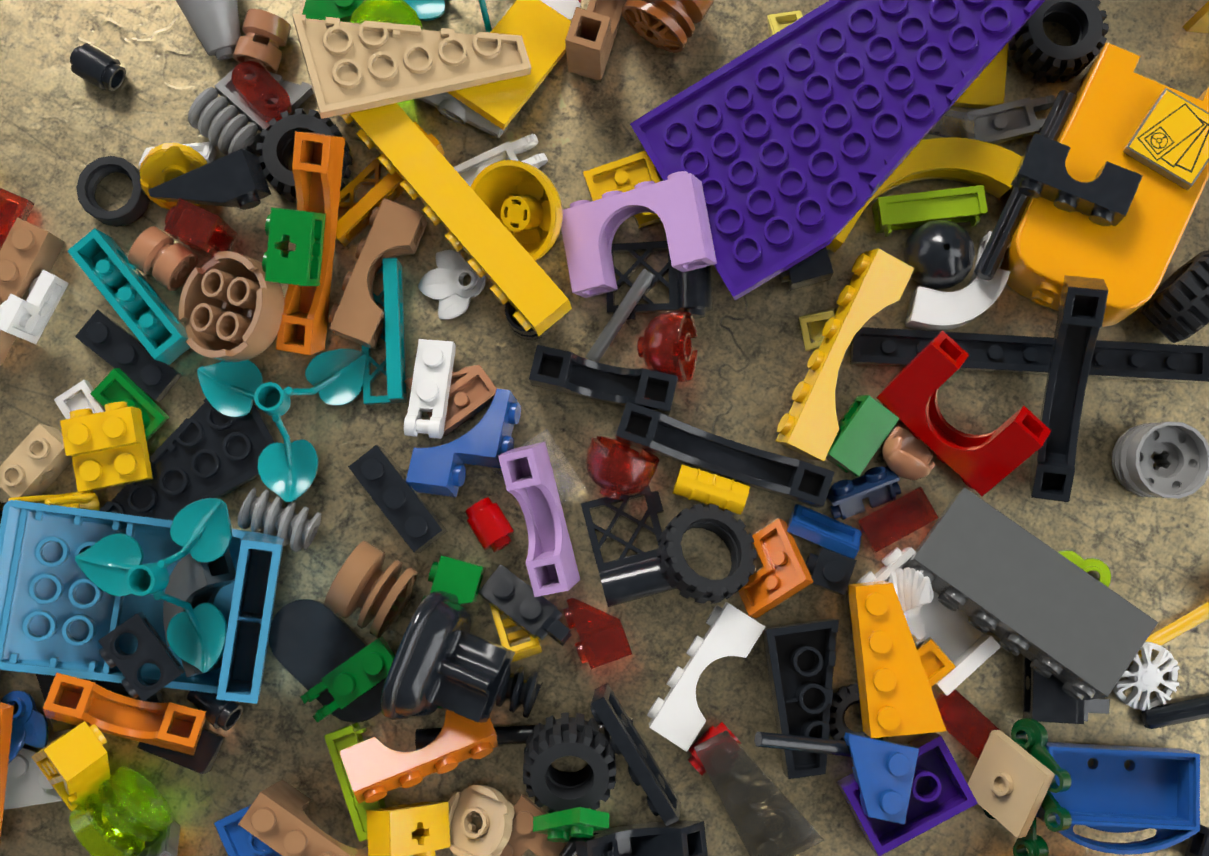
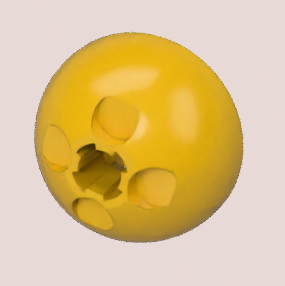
[471,160,563,261]

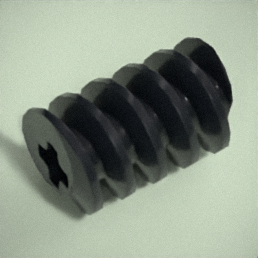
[496,664,543,718]

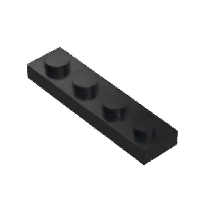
[590,683,681,827]

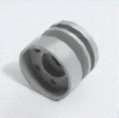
[1112,422,1209,499]

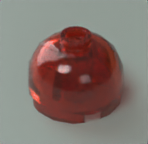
[637,311,698,382]
[585,436,660,500]

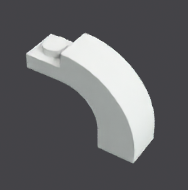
[904,231,1010,331]

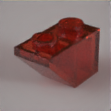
[563,597,632,669]

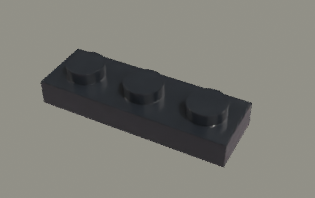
[75,310,182,402]

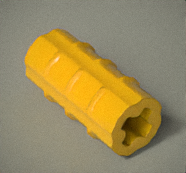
[672,464,750,515]

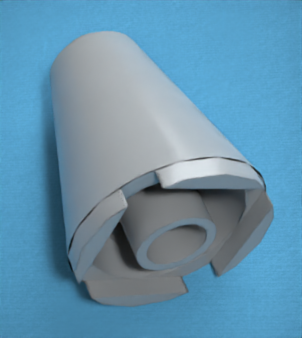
[176,0,241,60]

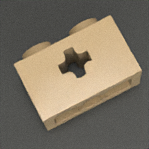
[0,423,72,498]

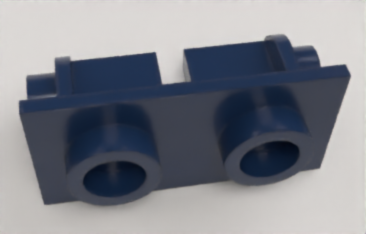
[826,466,901,520]

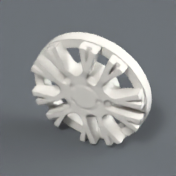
[1113,642,1180,711]

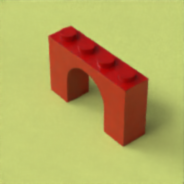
[876,330,1051,497]

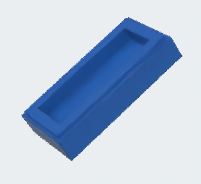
[787,504,862,559]

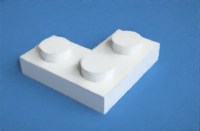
[0,270,69,344]

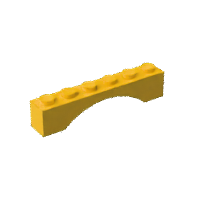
[776,248,914,461]

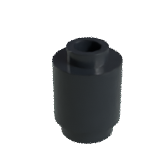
[70,43,126,91]

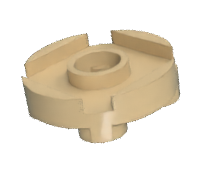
[448,785,515,856]

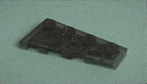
[694,730,824,856]

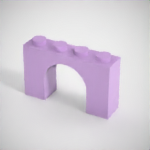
[561,171,717,298]

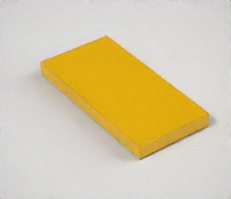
[447,0,571,131]

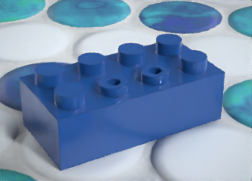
[1036,742,1200,855]

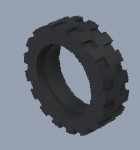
[657,504,757,604]

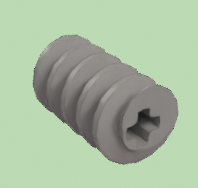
[188,87,264,155]
[238,488,322,552]

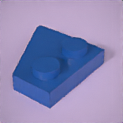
[844,732,919,824]

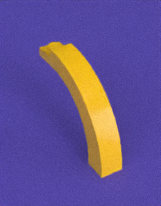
[826,137,1022,253]

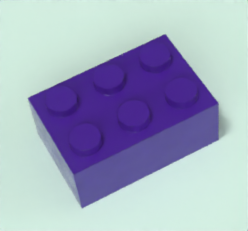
[836,732,978,856]

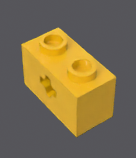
[366,801,450,856]

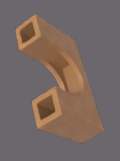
[565,0,627,81]
[238,779,368,856]

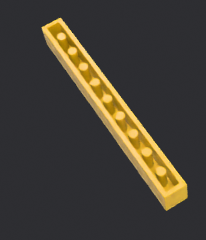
[339,103,572,336]

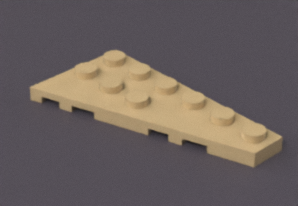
[293,14,531,119]

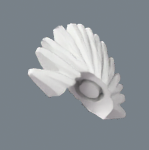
[887,567,934,648]

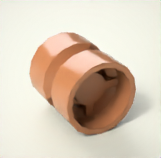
[233,9,291,74]
[128,226,198,292]

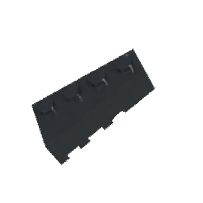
[762,618,839,779]

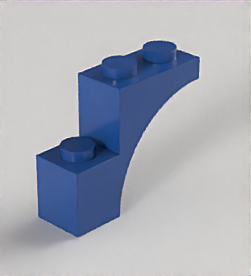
[406,389,521,497]

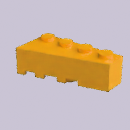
[848,581,947,738]

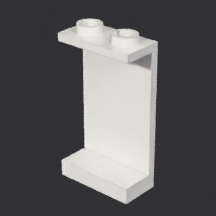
[856,547,1001,696]

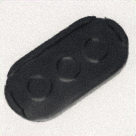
[269,599,386,723]

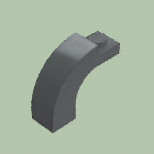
[163,549,236,677]

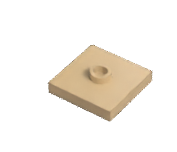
[968,730,1055,838]

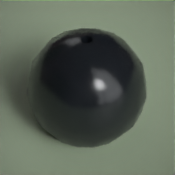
[904,220,975,290]

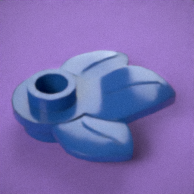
[0,691,49,764]

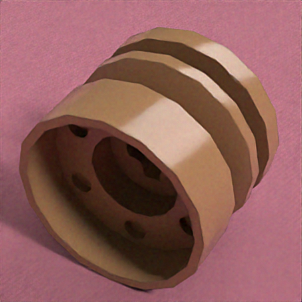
[324,541,418,638]

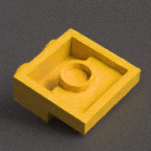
[60,401,153,492]

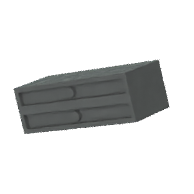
[902,487,1158,701]

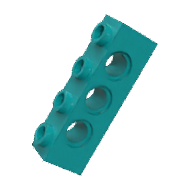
[67,228,190,365]

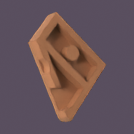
[404,365,497,437]

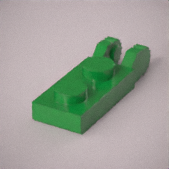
[300,636,395,723]

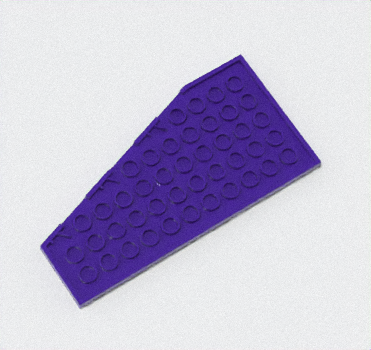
[630,0,1045,300]

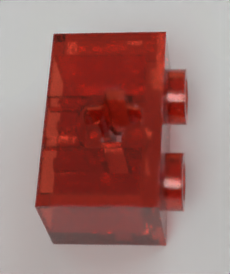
[164,198,238,259]

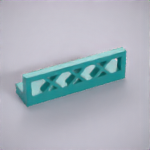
[361,258,407,405]

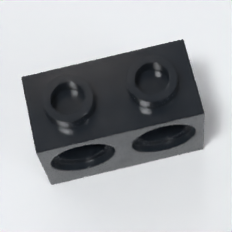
[98,612,185,702]

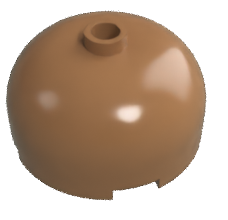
[179,251,285,362]

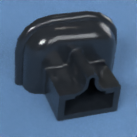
[380,591,515,723]

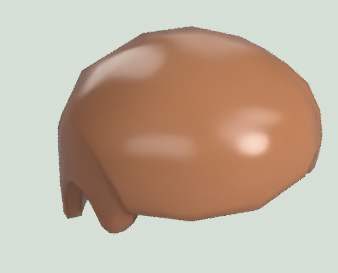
[882,426,935,481]

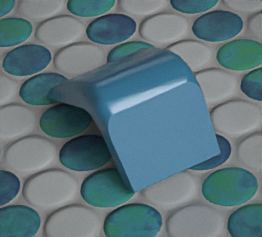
[0,500,284,704]

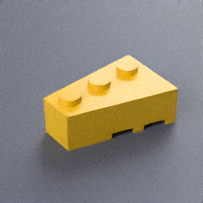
[31,721,112,816]

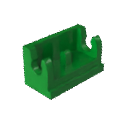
[826,395,900,477]

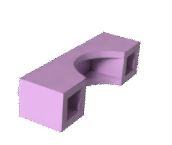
[498,442,580,597]

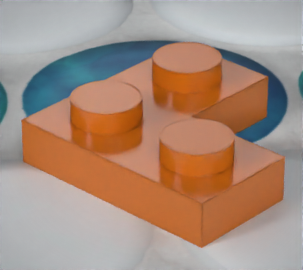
[738,518,814,619]

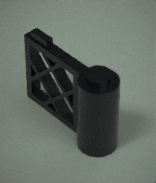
[606,241,712,320]
[581,485,677,607]

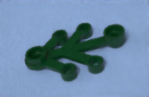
[983,718,1072,856]

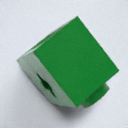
[262,207,326,286]

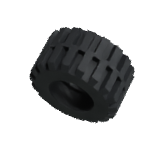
[1009,0,1109,83]
[256,108,352,203]
[1141,250,1209,343]
[523,712,617,813]

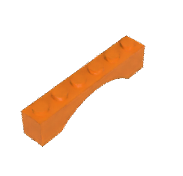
[276,132,345,355]

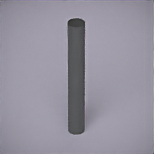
[586,268,655,362]

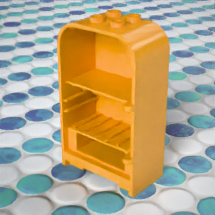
[1000,43,1209,327]

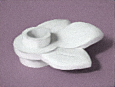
[418,250,486,320]

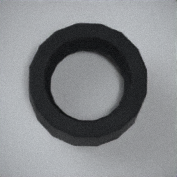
[76,156,150,227]

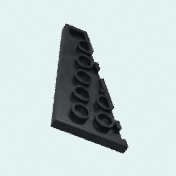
[99,398,277,521]

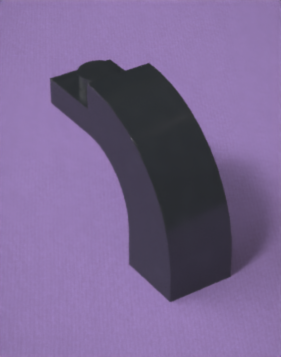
[575,820,708,856]

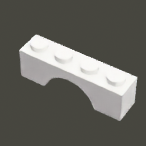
[647,602,765,752]

